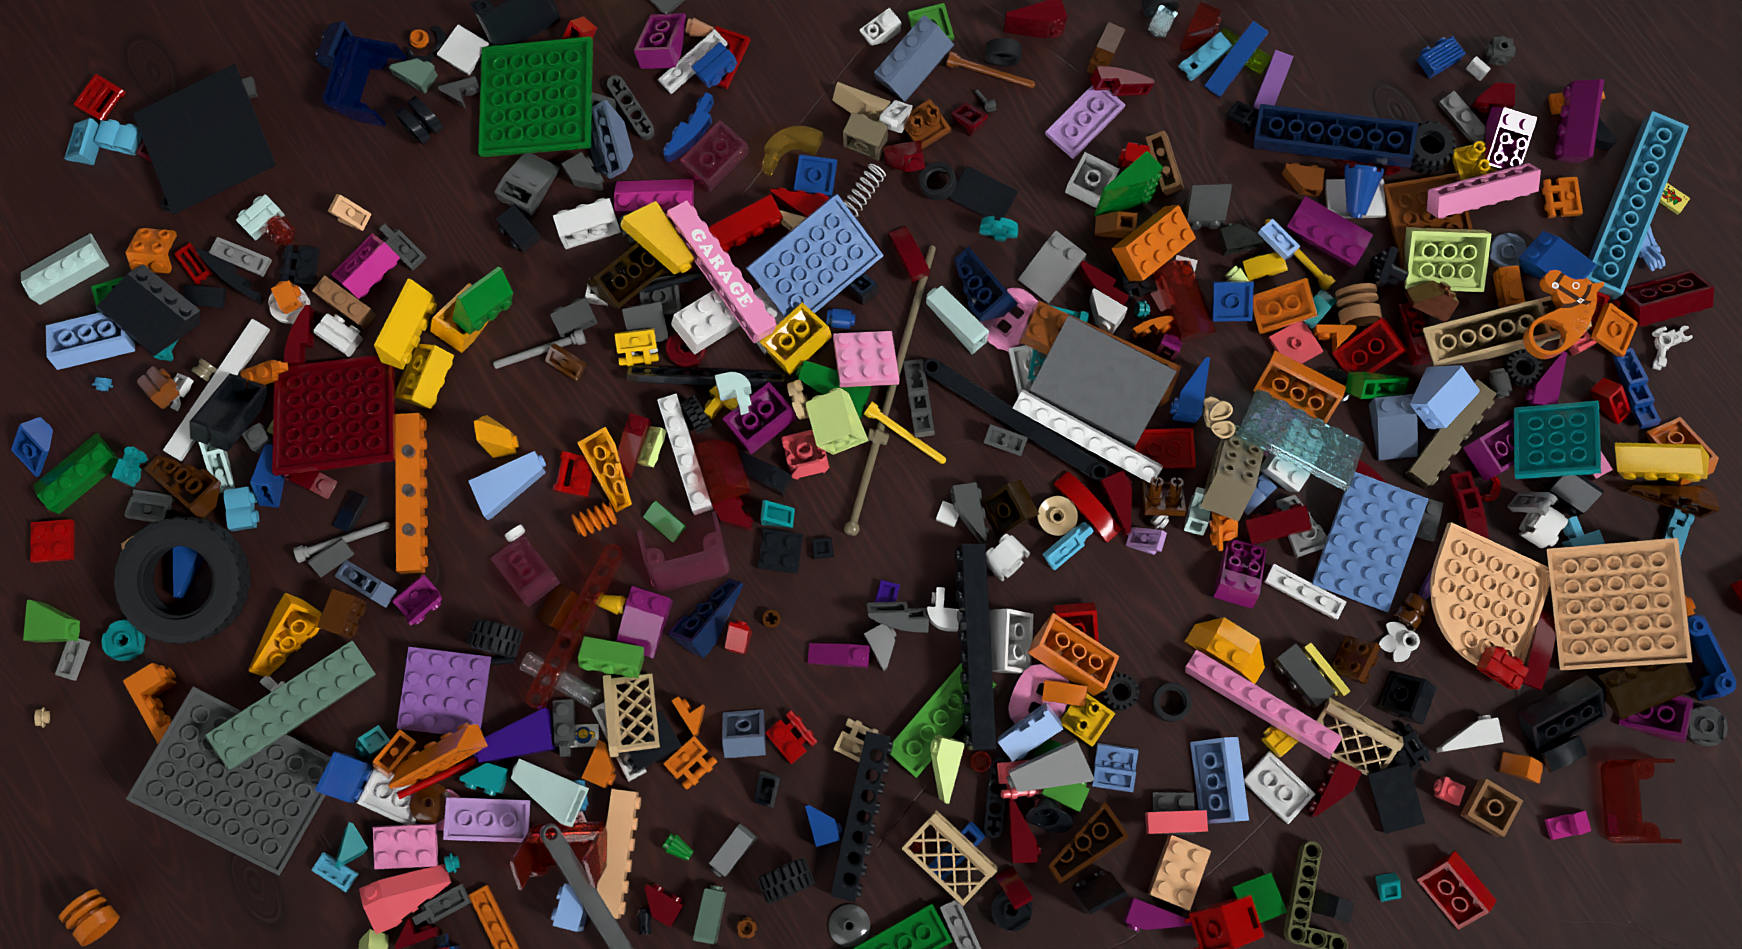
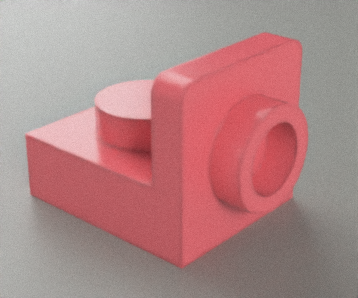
[1433,776,1466,806]

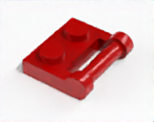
[74,74,126,122]
[552,451,594,498]

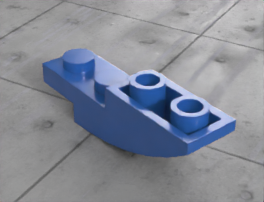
[663,92,714,162]

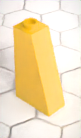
[620,201,694,275]

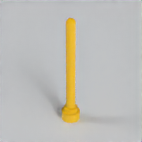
[1265,219,1336,291]
[863,402,946,464]

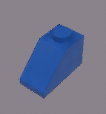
[805,805,843,847]

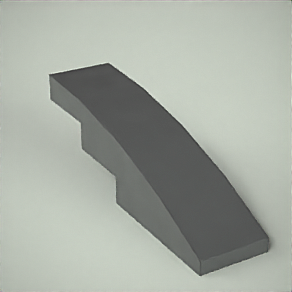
[903,359,935,438]

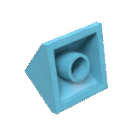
[64,118,99,165]

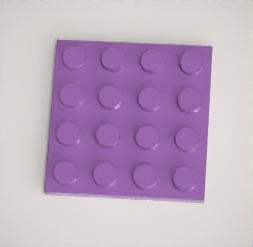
[397,647,492,734]

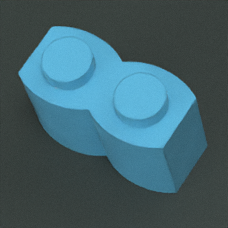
[94,119,142,155]
[224,487,259,531]

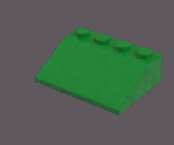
[1094,151,1163,217]

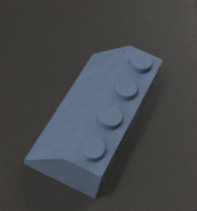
[874,15,954,103]

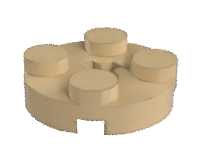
[787,379,809,420]

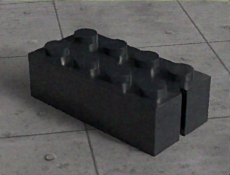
[189,373,267,452]

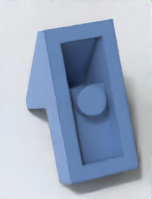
[1244,473,1277,515]

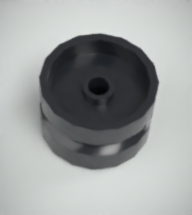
[394,96,444,146]

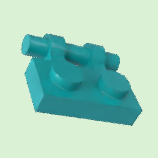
[111,447,148,487]

